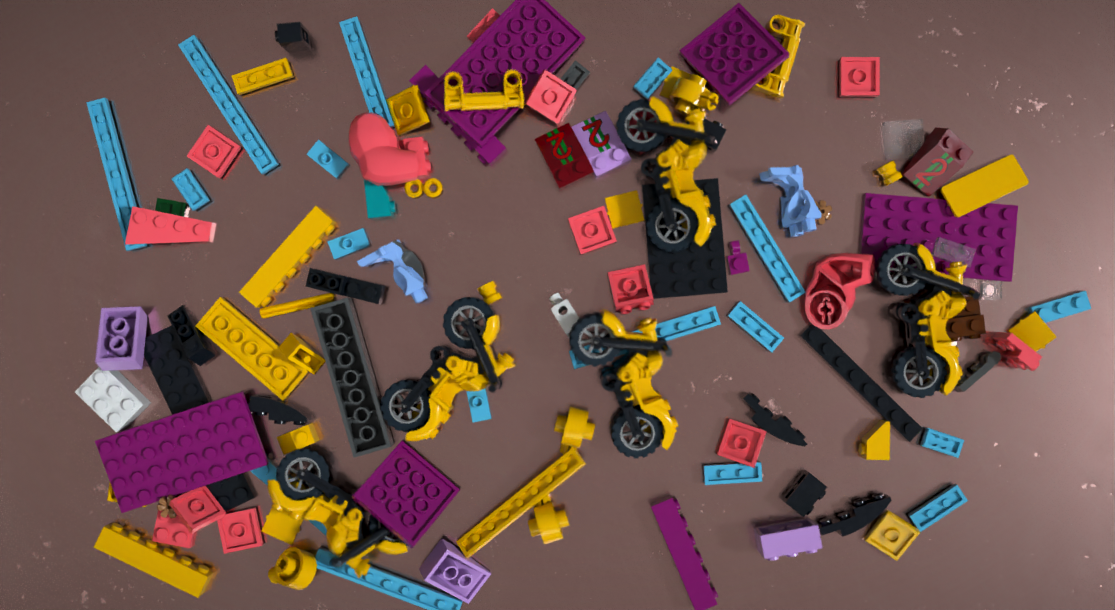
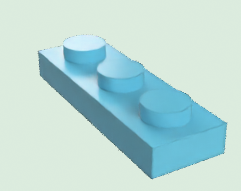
[1028,291,1091,323]
[727,301,784,353]
[703,461,763,485]
[908,484,968,532]

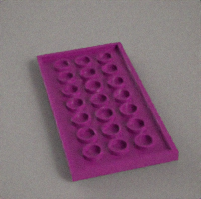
[424,0,586,148]
[859,193,1018,282]
[95,391,269,513]

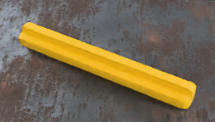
[260,293,335,318]

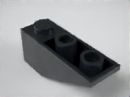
[168,305,216,366]

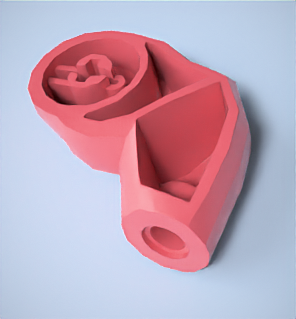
[348,112,418,186]
[804,253,875,329]

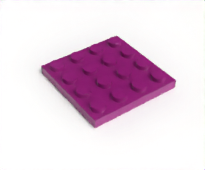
[679,3,790,106]
[352,441,460,549]

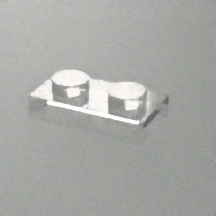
[932,237,976,268]

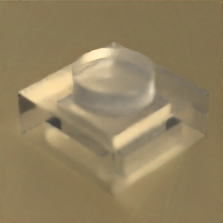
[980,281,1002,300]

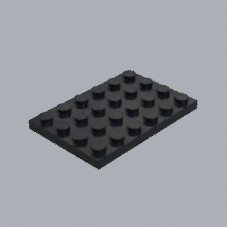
[641,178,728,299]

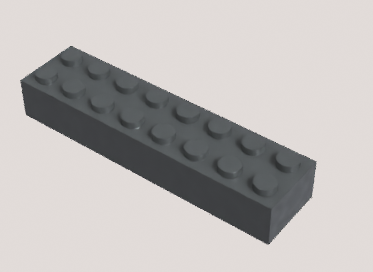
[310,297,394,458]

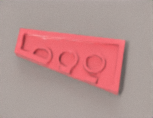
[125,206,212,245]

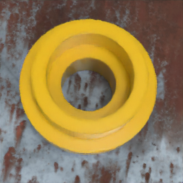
[423,178,443,198]
[404,179,424,198]

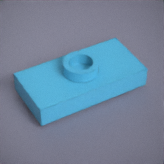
[633,58,672,100]
[307,139,349,179]
[171,168,210,211]
[328,228,371,260]
[466,388,492,423]
[920,427,964,458]

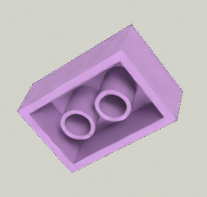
[95,306,147,371]
[754,518,822,561]

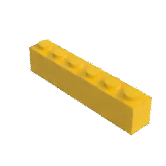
[239,206,336,308]
[94,523,213,598]

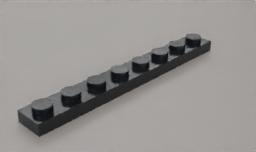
[799,323,923,442]

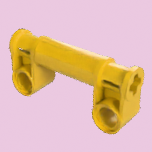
[752,15,805,98]
[444,70,524,112]

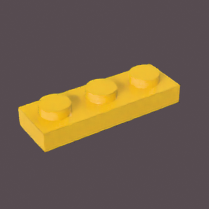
[232,58,294,95]

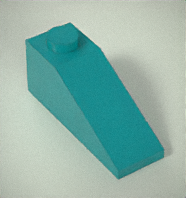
[364,179,396,220]

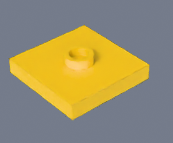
[386,85,430,135]
[864,509,920,561]

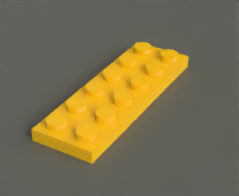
[195,297,309,401]

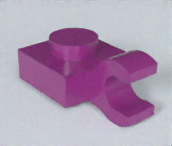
[726,240,750,275]

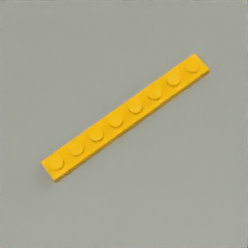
[456,448,586,558]

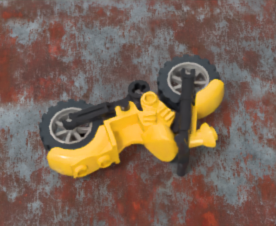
[616,96,718,252]
[875,243,981,398]
[381,297,516,441]
[569,309,679,459]
[267,449,408,578]

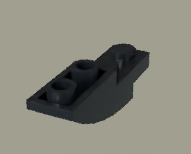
[306,268,386,305]
[740,392,807,447]
[247,395,311,425]
[818,493,892,537]

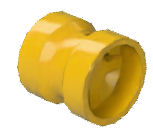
[876,160,903,186]
[477,281,502,305]

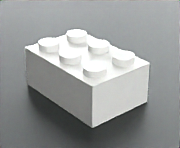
[75,367,151,432]

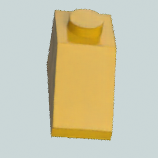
[279,333,325,374]
[859,420,890,460]
[277,422,320,455]

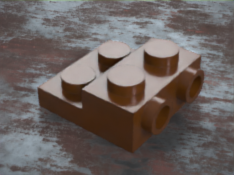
[946,296,986,341]

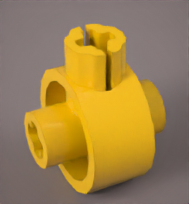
[669,74,718,116]
[554,406,595,455]
[527,494,570,544]
[268,547,317,590]

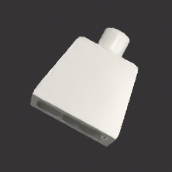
[549,293,579,338]

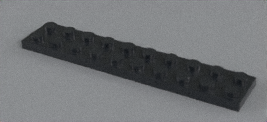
[144,325,257,512]

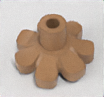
[815,200,832,225]
[157,495,177,518]

